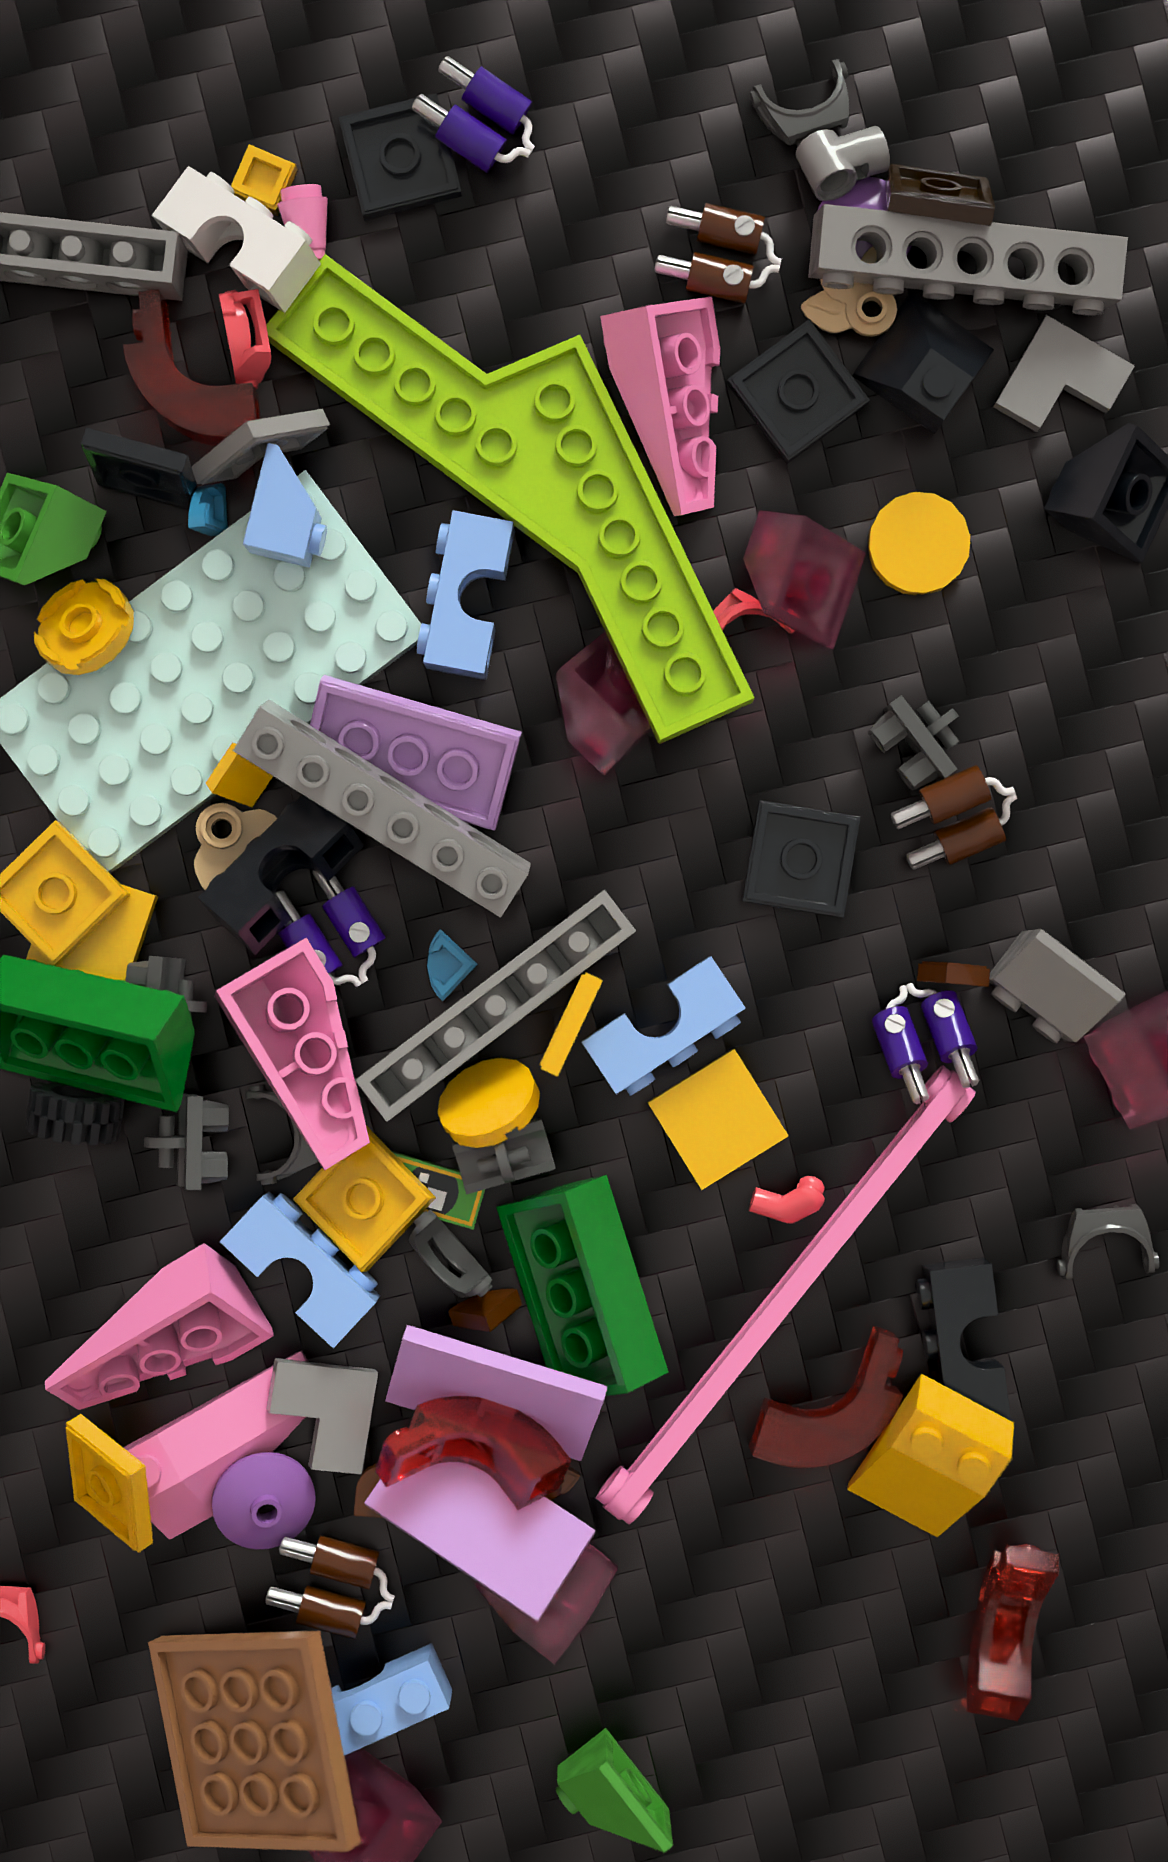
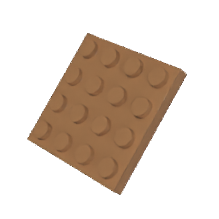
[148,1631,361,1852]

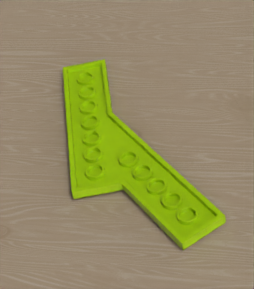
[266,254,755,744]

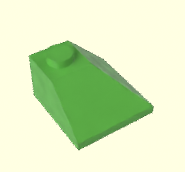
[0,473,107,586]
[556,1728,673,1853]

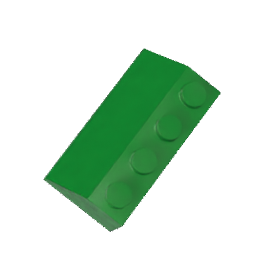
[0,955,195,1112]
[496,1175,668,1396]

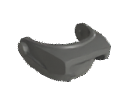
[750,59,849,146]
[245,1084,319,1185]
[1057,1204,1159,1280]
[409,1210,493,1298]

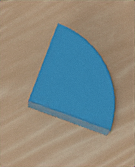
[188,483,228,536]
[427,929,478,1001]

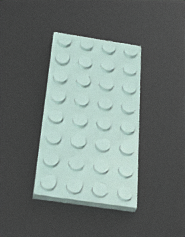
[0,470,422,874]

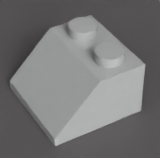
[989,929,1125,1044]

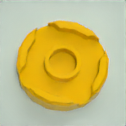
[868,492,971,595]
[34,578,134,675]
[437,1058,540,1148]

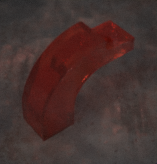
[123,289,261,447]
[749,1326,903,1468]
[375,1396,572,1510]
[967,1545,1059,1721]

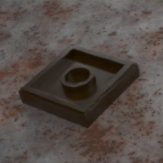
[885,164,995,226]

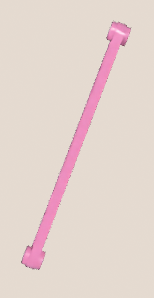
[596,1065,976,1525]

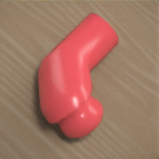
[748,1176,825,1224]

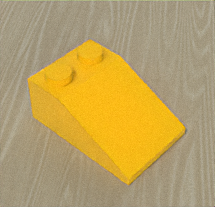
[847,1374,1014,1538]

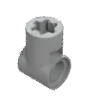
[795,126,890,201]

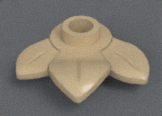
[801,246,897,337]
[194,803,278,890]

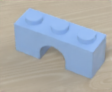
[417,510,515,680]
[582,956,745,1096]
[220,1192,380,1348]
[331,1643,453,1756]

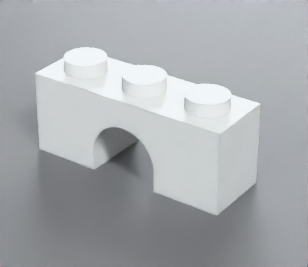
[152,166,321,313]

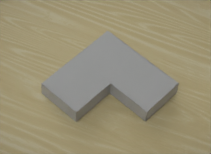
[993,315,1135,432]
[192,409,330,485]
[266,1358,378,1474]

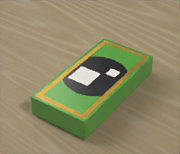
[391,1150,485,1230]

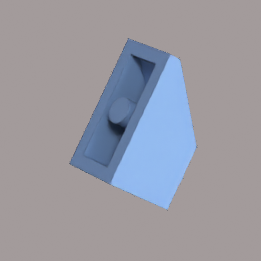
[243,443,327,568]

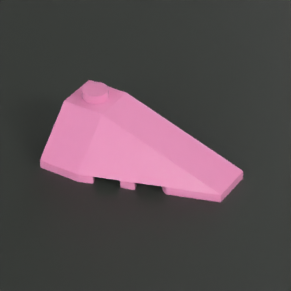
[600,297,720,516]
[214,937,370,1170]
[45,1243,274,1410]
[123,1350,308,1540]

